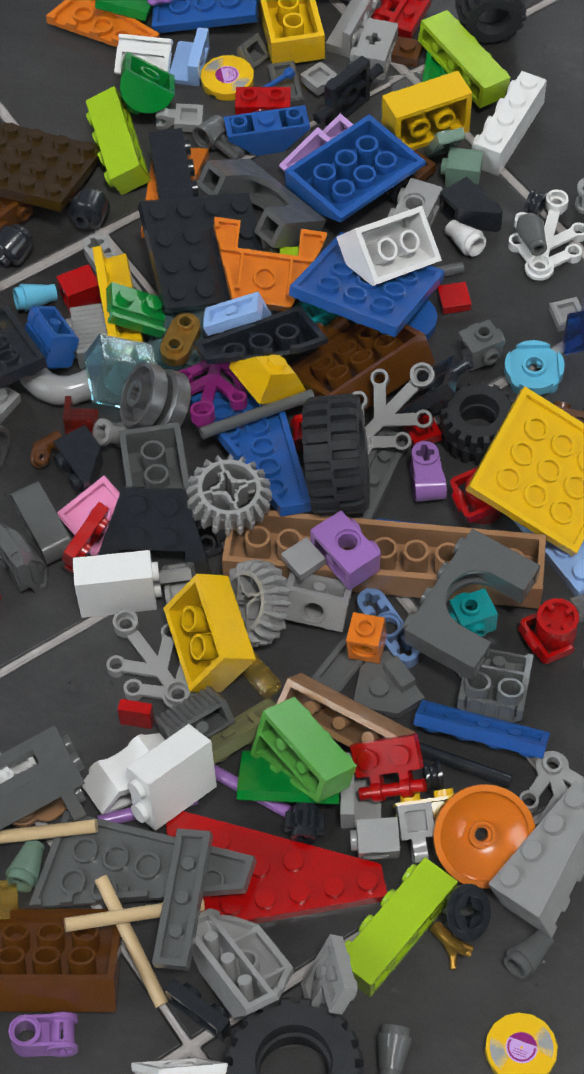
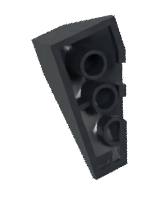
[194,305,328,365]

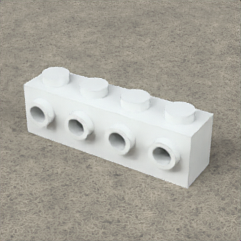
[472,71,547,176]

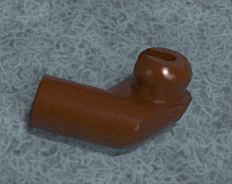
[316,316,351,340]
[30,430,62,468]

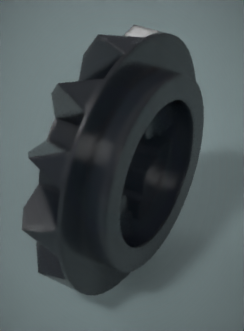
[442,884,491,941]

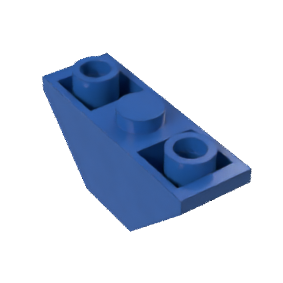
[224,105,310,156]

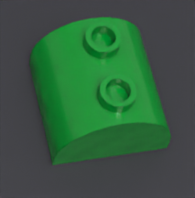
[120,51,175,115]

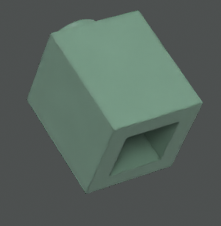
[441,147,483,187]

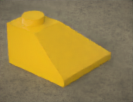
[229,355,306,404]

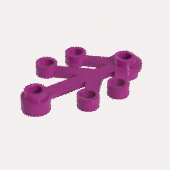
[178,360,248,428]

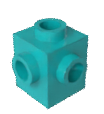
[448,588,498,637]

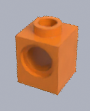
[346,612,387,664]

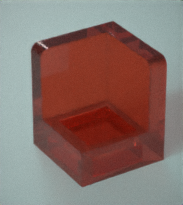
[63,396,99,435]

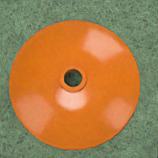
[433,784,535,889]

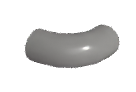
[19,367,99,405]

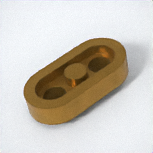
[160,313,201,366]

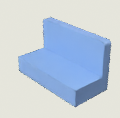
[169,27,210,86]
[203,291,272,336]

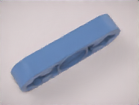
[357,588,420,669]

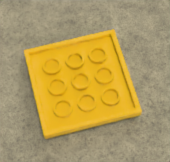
[466,386,584,556]

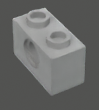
[388,178,443,228]
[285,571,352,632]

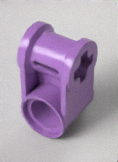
[409,441,447,502]
[8,1012,78,1057]

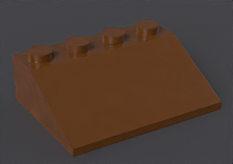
[289,323,435,410]
[0,909,122,1013]

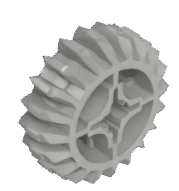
[186,453,272,537]
[229,559,292,647]

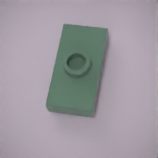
[425,127,466,158]

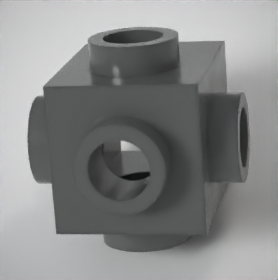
[457,319,506,371]

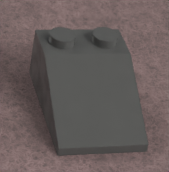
[119,422,189,489]

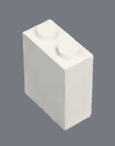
[73,550,162,618]
[126,724,217,831]

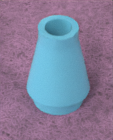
[13,284,58,312]

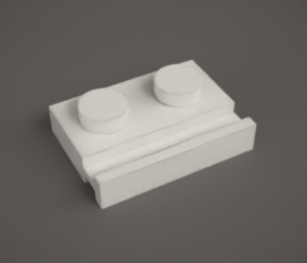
[114,34,173,75]

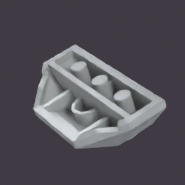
[192,908,294,1017]

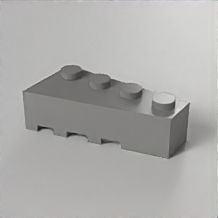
[488,781,584,938]

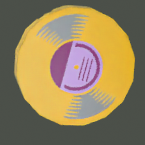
[201,55,254,101]
[485,1012,558,1074]

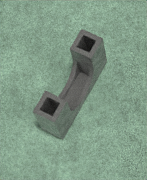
[196,159,326,248]
[403,528,540,681]

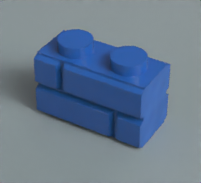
[24,306,79,369]

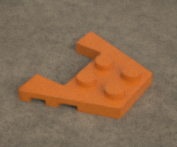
[213,217,327,311]

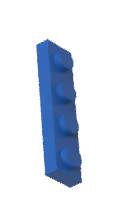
[413,700,550,759]

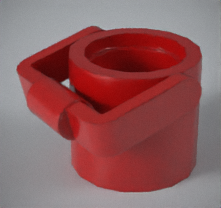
[450,467,502,524]
[518,598,579,664]

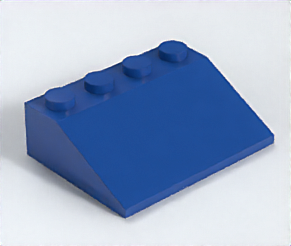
[285,114,426,222]

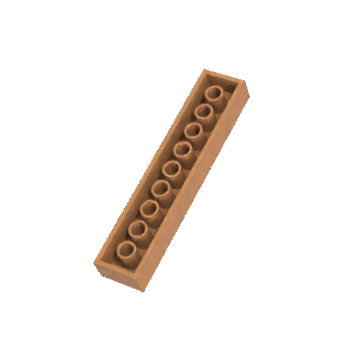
[222,508,546,609]

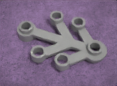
[352,362,435,455]
[106,609,195,709]
[519,751,584,828]

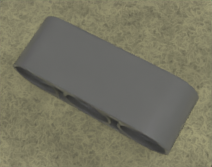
[9,481,71,565]

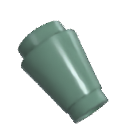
[6,840,45,893]

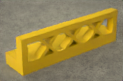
[92,245,146,361]

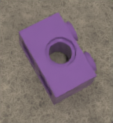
[310,510,381,590]

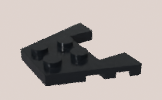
[98,486,213,575]

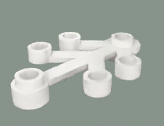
[508,189,584,281]

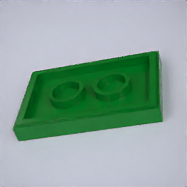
[237,751,340,804]

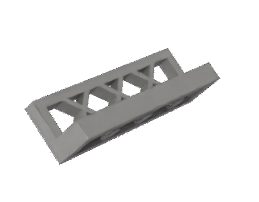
[326,0,381,58]

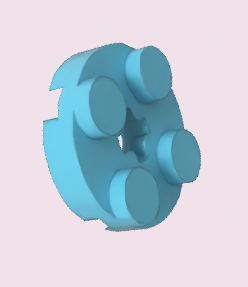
[504,340,565,395]

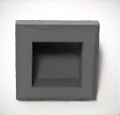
[236,33,270,69]

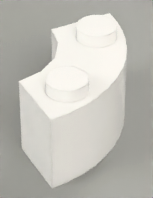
[82,733,165,814]

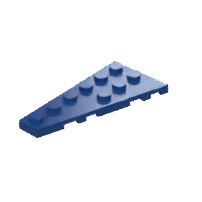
[189,390,312,517]

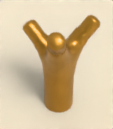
[430,921,474,970]

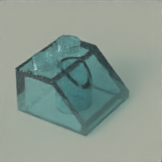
[83,334,156,408]

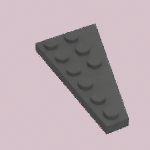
[29,810,257,909]

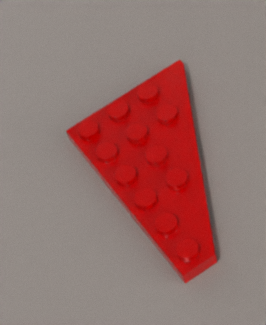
[166,811,387,924]

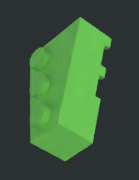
[250,697,357,803]

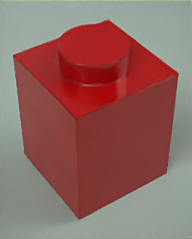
[56,264,102,315]

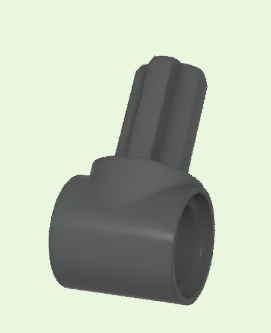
[192,115,245,159]

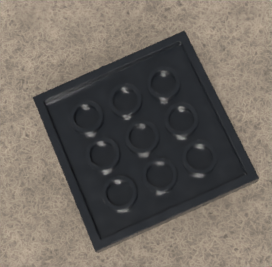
[138,192,263,313]

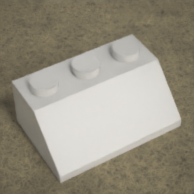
[336,206,442,286]

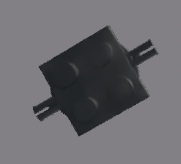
[313,56,384,126]
[386,355,475,416]

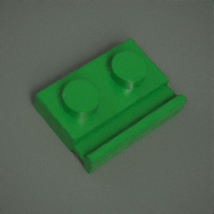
[106,282,166,338]

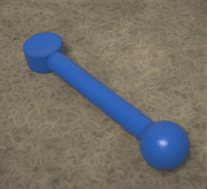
[263,67,295,87]

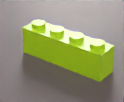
[418,10,511,108]
[86,86,151,195]
[345,857,458,997]

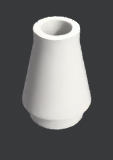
[445,220,486,256]

